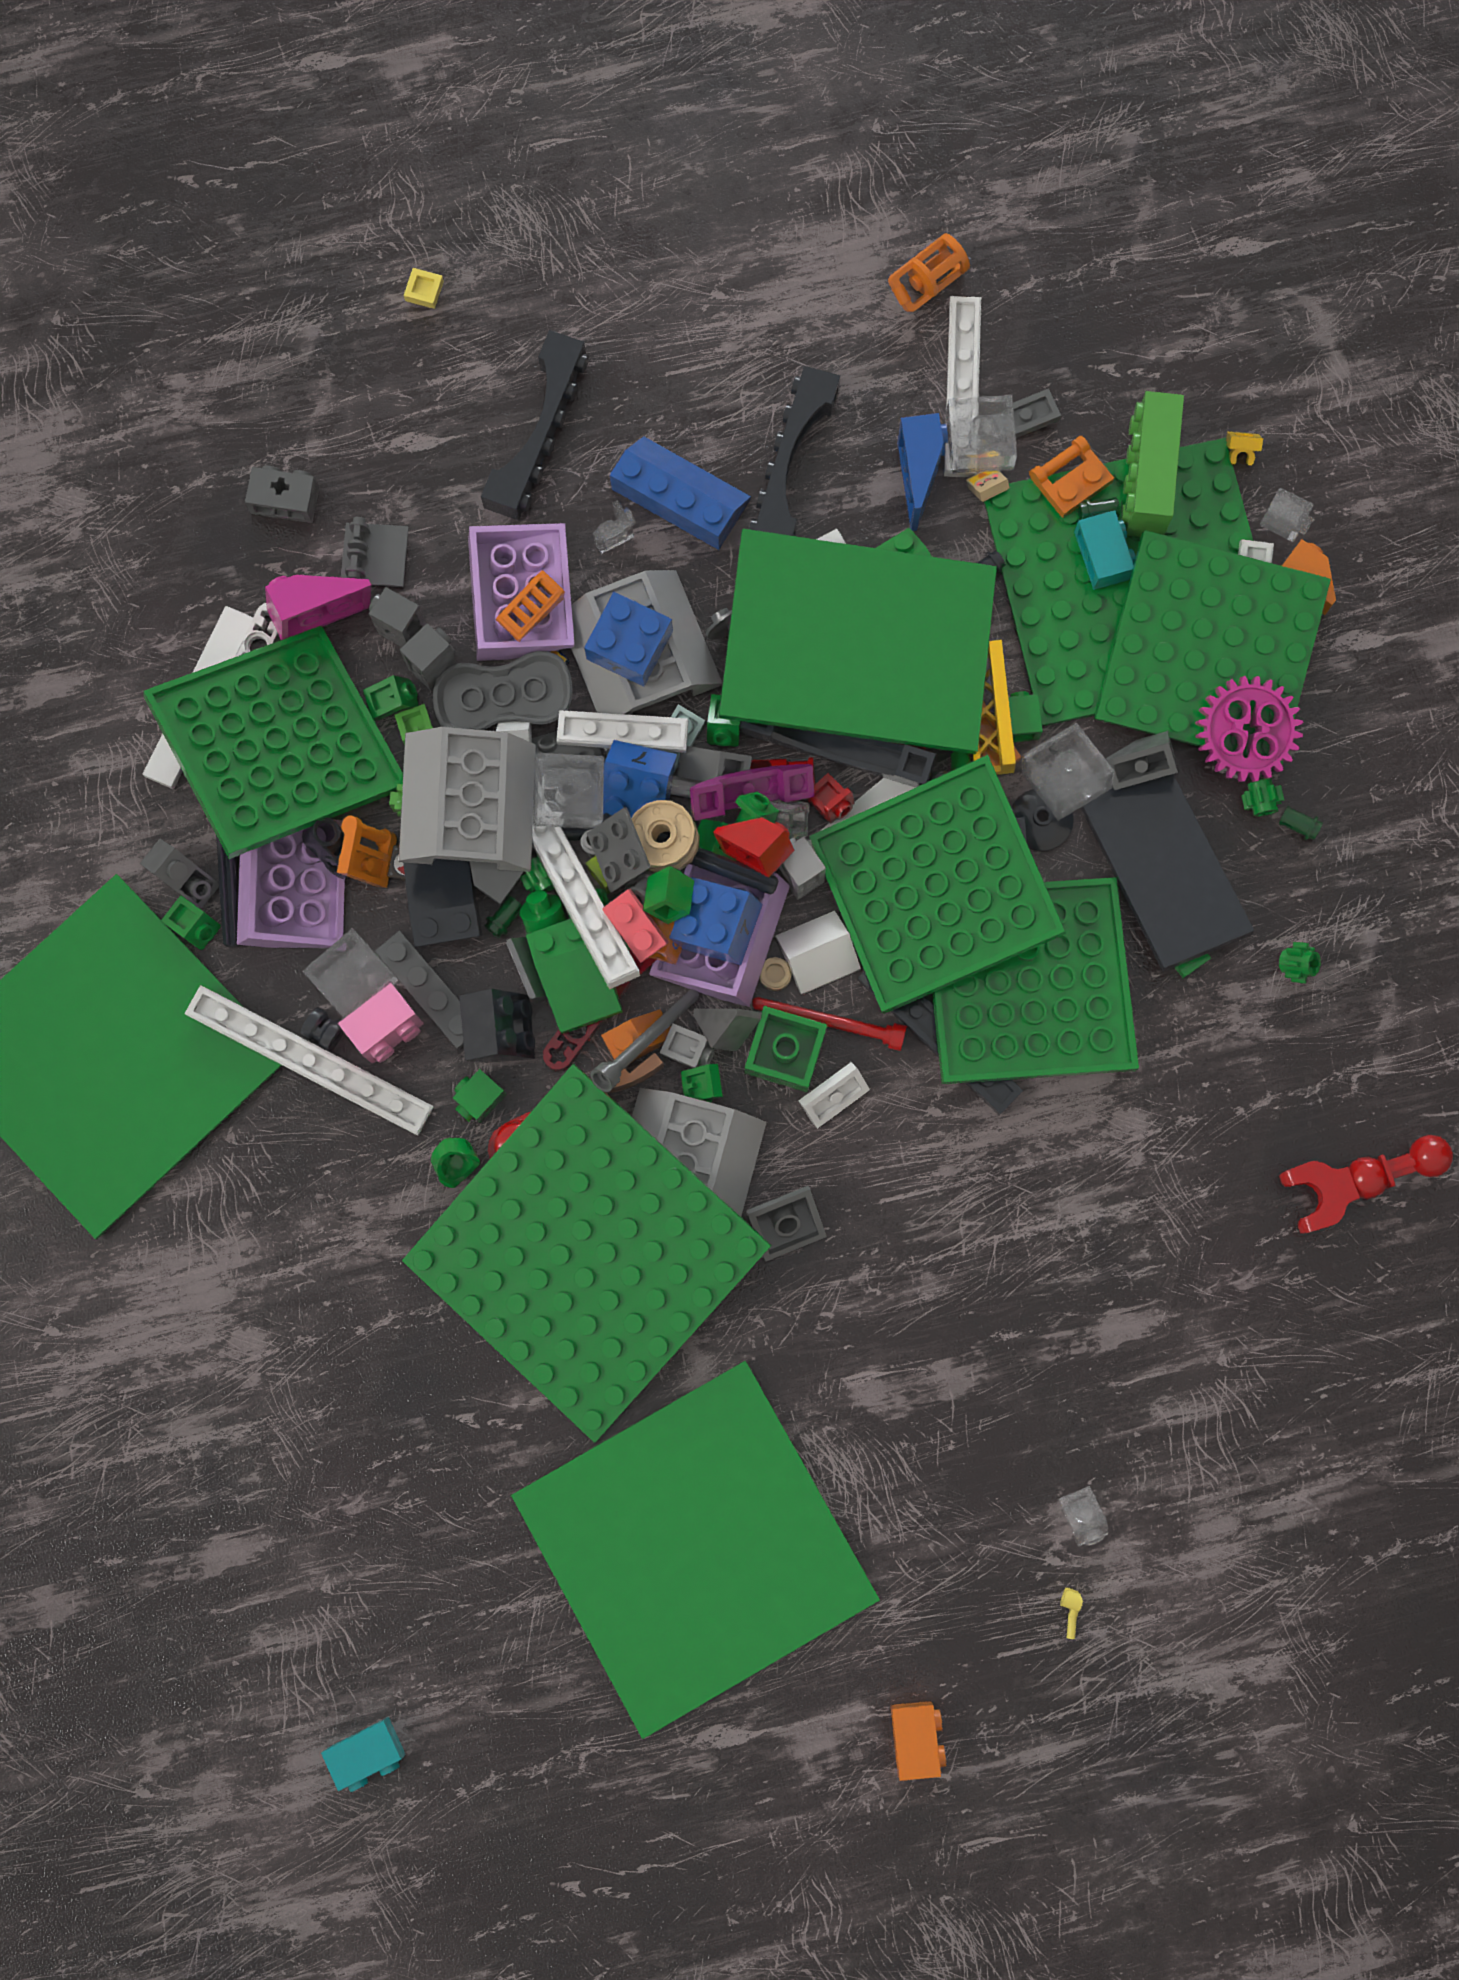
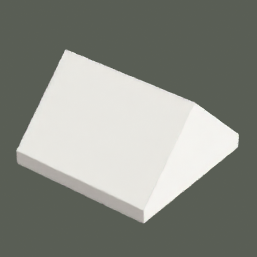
[775,911,861,995]

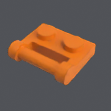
[1029,436,1114,518]
[337,816,397,888]

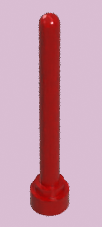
[751,997,907,1051]

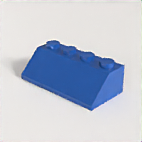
[610,436,751,550]

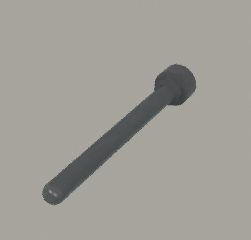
[590,989,699,1092]

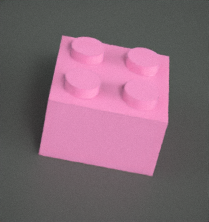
[338,983,424,1064]

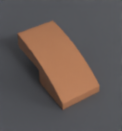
[606,1053,664,1093]

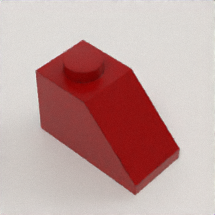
[713,817,795,878]

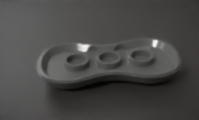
[433,651,572,730]

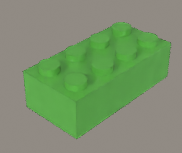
[1120,391,1184,537]

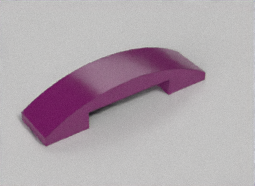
[690,764,814,821]

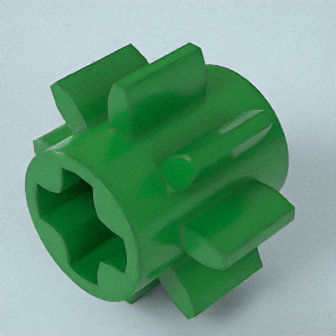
[1241,779,1284,817]
[520,856,555,893]
[1279,942,1321,983]

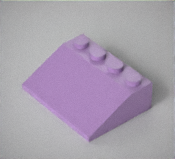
[468,523,574,661]
[237,819,345,948]
[650,864,790,1007]

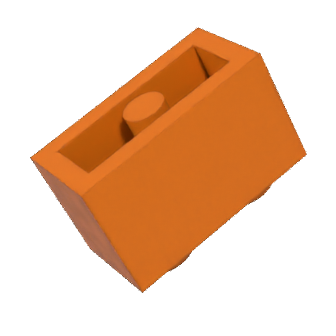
[890,1701,946,1781]

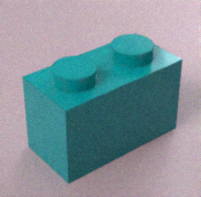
[1074,510,1136,590]
[321,1717,406,1792]

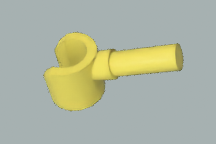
[1060,1588,1083,1639]

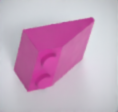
[265,575,371,640]

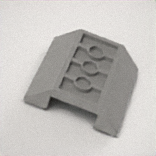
[571,570,723,715]
[399,727,536,872]
[632,1088,767,1217]

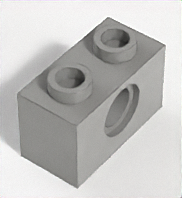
[777,836,826,900]

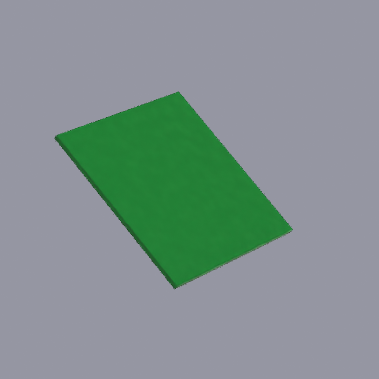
[984,438,1253,727]
[0,874,283,1240]
[402,1064,772,1443]
[511,1361,880,1739]

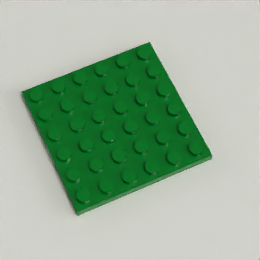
[1094,530,1331,765]
[144,626,403,859]
[809,755,1067,1014]
[932,877,1139,1084]

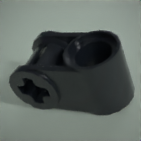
[302,817,347,879]

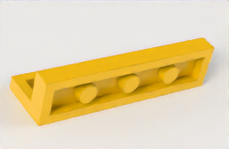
[973,640,1016,775]

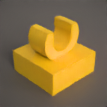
[1226,432,1263,465]

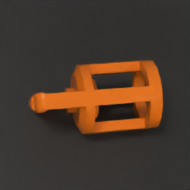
[888,233,970,312]

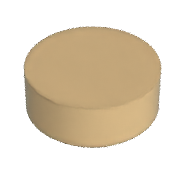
[759,957,791,991]

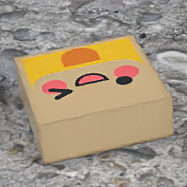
[966,466,1010,502]

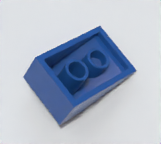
[897,413,948,531]

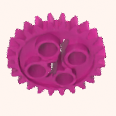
[1195,676,1303,782]

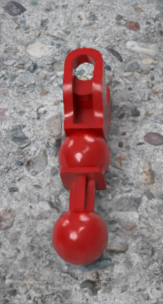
[1279,1135,1453,1234]

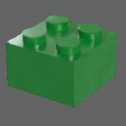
[745,1006,827,1093]

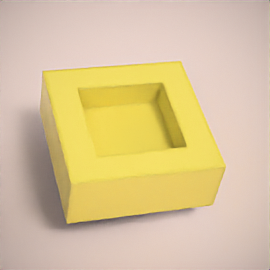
[404,268,444,309]

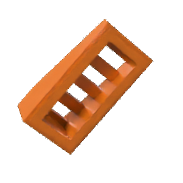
[496,570,565,642]

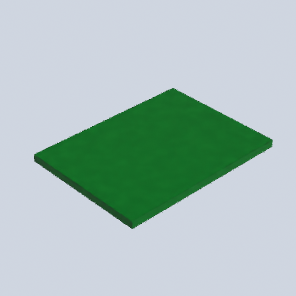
[718,529,997,754]

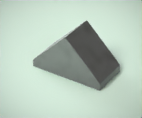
[693,1009,762,1051]

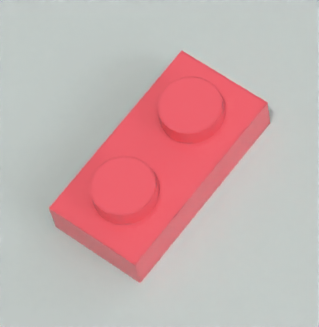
[602,888,669,963]

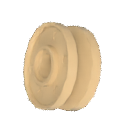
[631,800,700,872]

